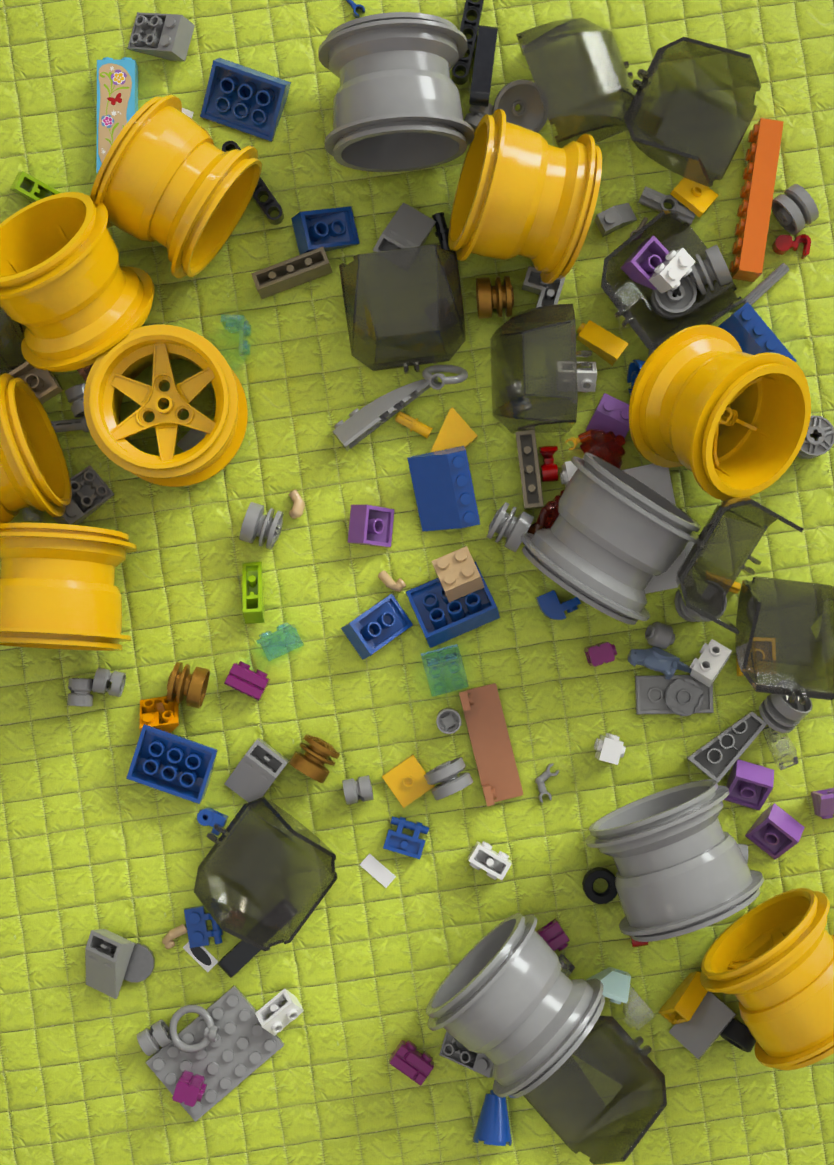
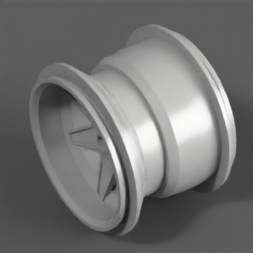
[318,12,474,172]
[521,452,702,625]
[585,779,764,942]
[426,913,605,1098]

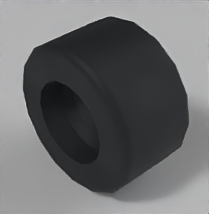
[582,867,617,904]
[720,1019,756,1052]

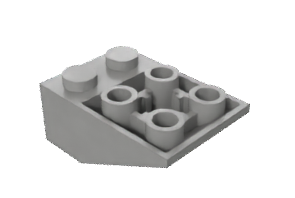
[127,12,195,61]
[373,202,436,272]
[53,465,114,525]
[224,738,289,807]
[85,929,135,999]
[439,1031,493,1078]

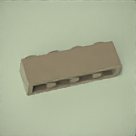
[251,247,333,299]
[516,430,544,510]

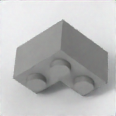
[522,266,566,318]

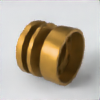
[476,276,514,319]
[167,662,210,708]
[289,734,340,783]

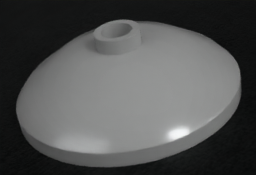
[493,79,549,133]

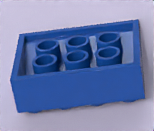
[200,58,291,142]
[718,302,796,362]
[407,446,480,532]
[406,562,500,648]
[126,724,218,804]

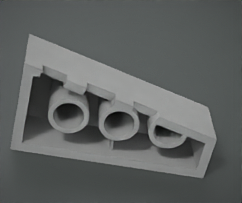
[686,711,767,784]

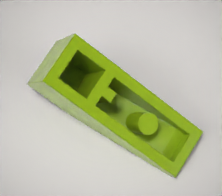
[10,171,60,202]
[242,562,264,624]

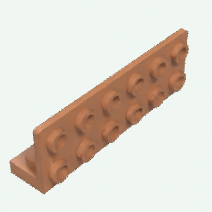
[459,683,523,806]

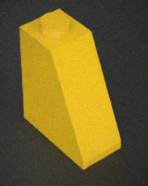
[576,320,629,366]
[430,407,478,453]
[658,971,708,1025]

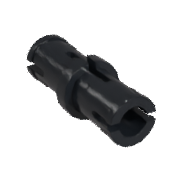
[432,212,452,253]

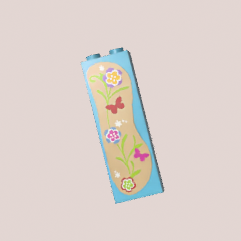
[96,57,138,174]

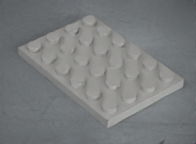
[145,985,284,1122]

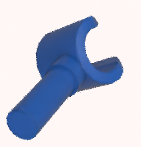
[346,0,365,18]

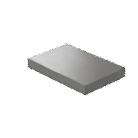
[669,991,737,1060]

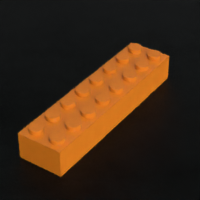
[729,118,784,282]

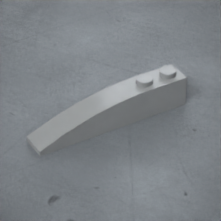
[332,379,431,451]

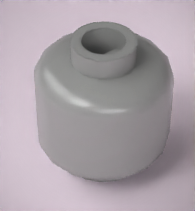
[645,622,675,649]

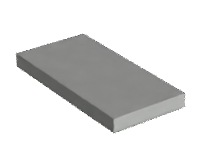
[635,675,714,715]

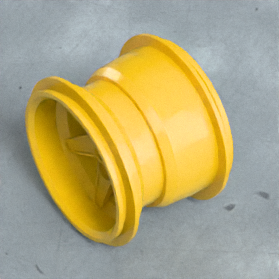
[90,95,262,278]
[448,109,602,284]
[0,192,155,372]
[83,325,248,487]
[629,325,811,501]
[0,373,72,523]
[0,523,137,651]
[700,888,834,1070]

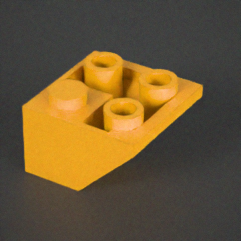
[139,694,179,733]

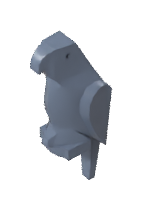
[627,646,692,680]

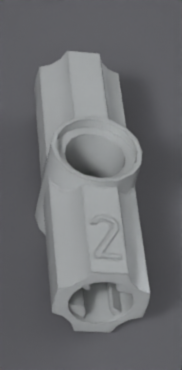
[638,186,695,226]

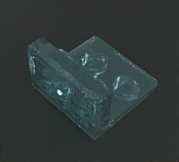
[221,314,251,360]
[256,622,304,661]
[421,644,469,696]

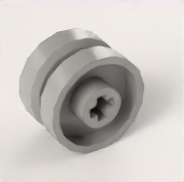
[771,184,819,235]
[651,275,697,320]
[424,757,473,800]

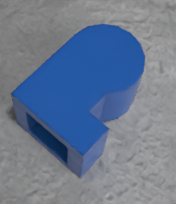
[197,808,229,836]

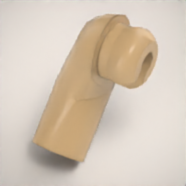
[288,490,305,519]
[378,570,406,592]
[162,924,187,949]

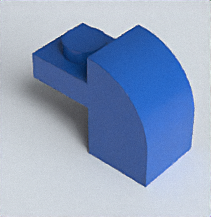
[535,590,581,620]

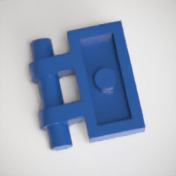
[383,816,429,859]
[184,904,223,948]

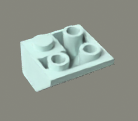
[586,967,631,1004]

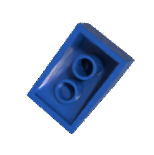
[291,206,360,255]
[341,594,413,660]

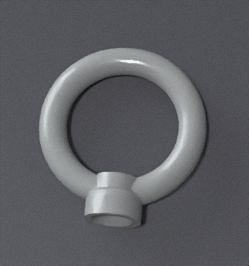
[422,365,468,390]
[169,1005,220,1053]

